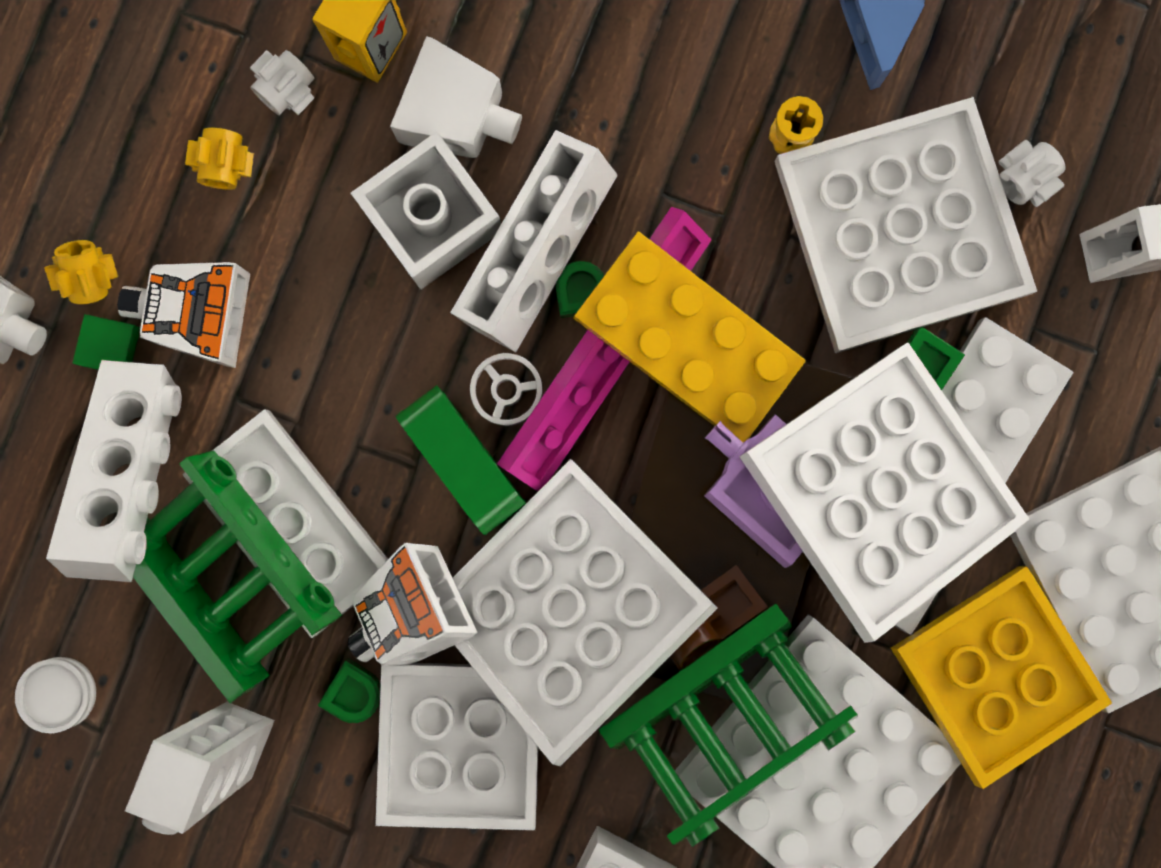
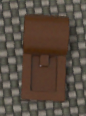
[670,565,769,671]

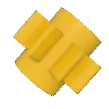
[185,128,254,190]
[44,240,118,304]

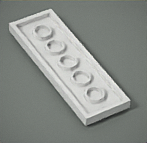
[819,317,1074,635]

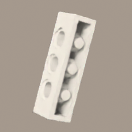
[450,130,618,352]
[46,360,182,582]
[125,702,275,835]

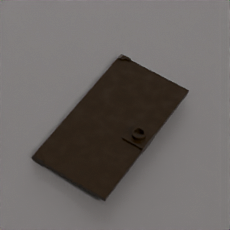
[631,363,854,702]

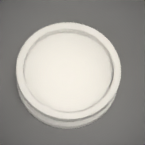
[15,657,96,733]

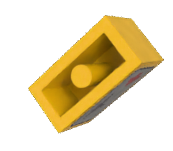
[312,0,407,83]

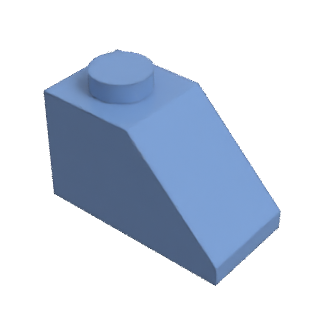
[839,0,925,90]

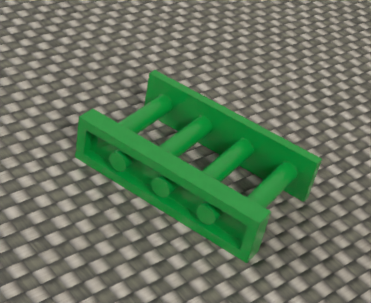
[133,451,342,703]
[599,604,858,847]

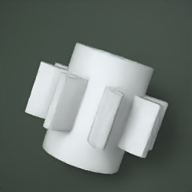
[250,50,315,116]
[999,140,1065,207]

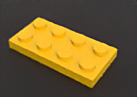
[573,231,806,442]

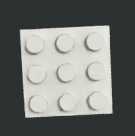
[375,663,538,830]

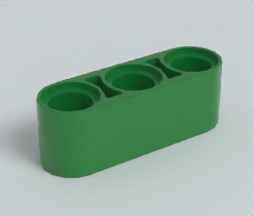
[395,385,526,535]

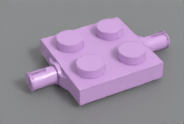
[704,415,803,568]

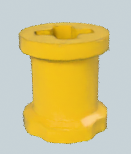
[769,96,824,154]

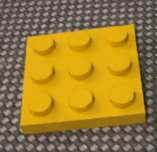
[891,566,1112,789]

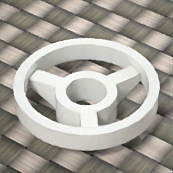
[470,353,542,426]

